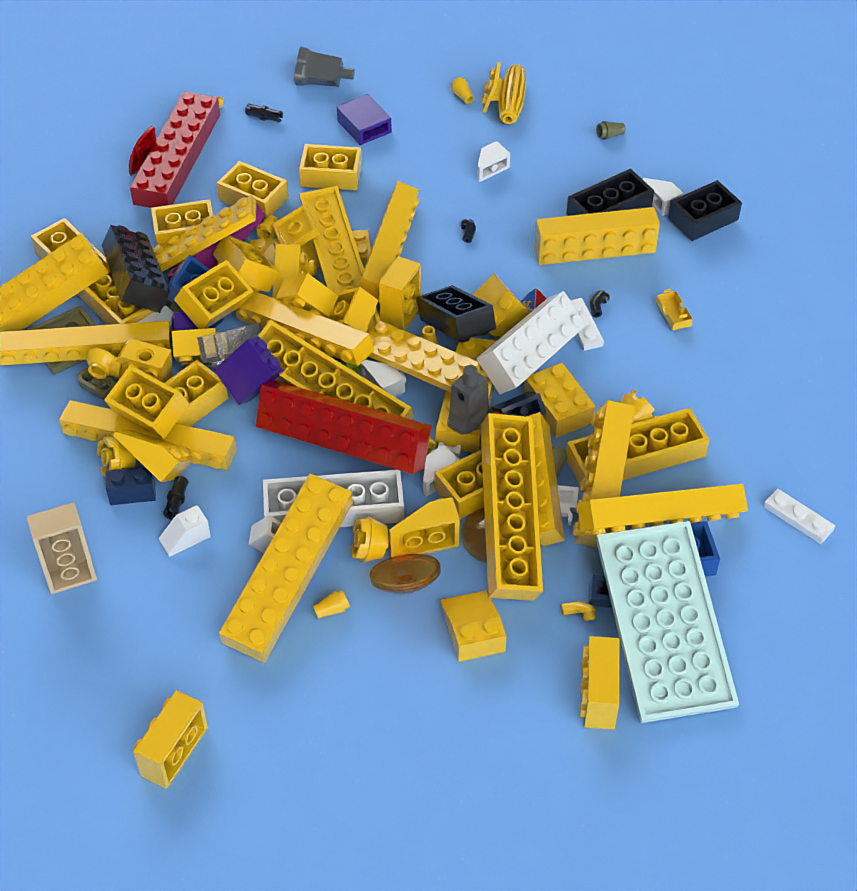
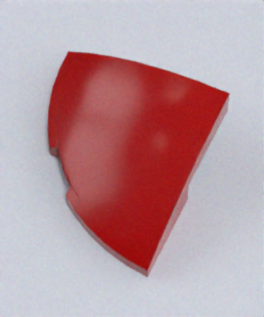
[129,126,156,176]

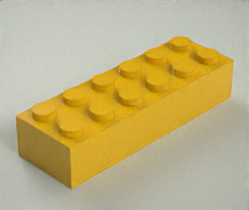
[534,207,660,265]
[0,233,109,332]
[436,337,496,453]
[572,400,635,548]
[566,408,709,485]

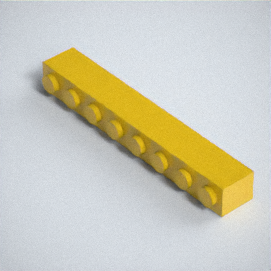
[357,181,420,300]
[235,291,374,366]
[0,321,172,365]
[59,400,237,470]
[577,484,748,535]

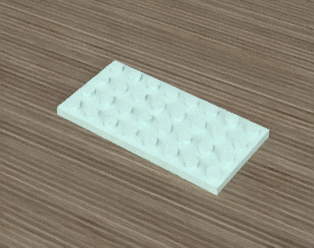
[596,521,739,723]

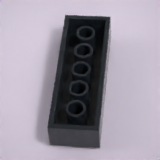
[102,225,170,313]

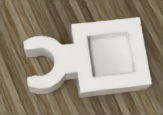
[557,485,579,526]

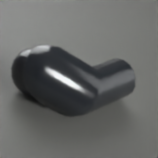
[461,219,476,243]
[589,290,610,318]

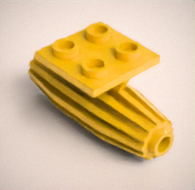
[481,62,526,125]

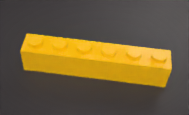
[526,412,565,547]

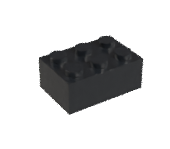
[668,180,742,241]

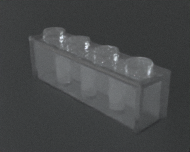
[197,322,263,366]

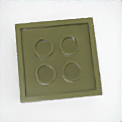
[28,305,96,375]

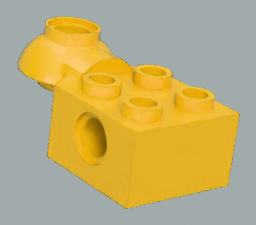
[86,338,173,383]

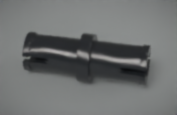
[245,103,283,123]
[163,476,189,519]

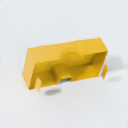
[656,288,693,331]

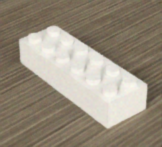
[476,291,586,394]
[263,470,404,527]

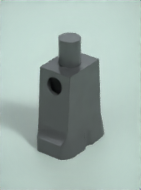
[294,46,355,87]
[447,365,489,435]

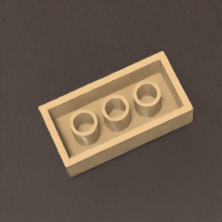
[26,502,97,594]

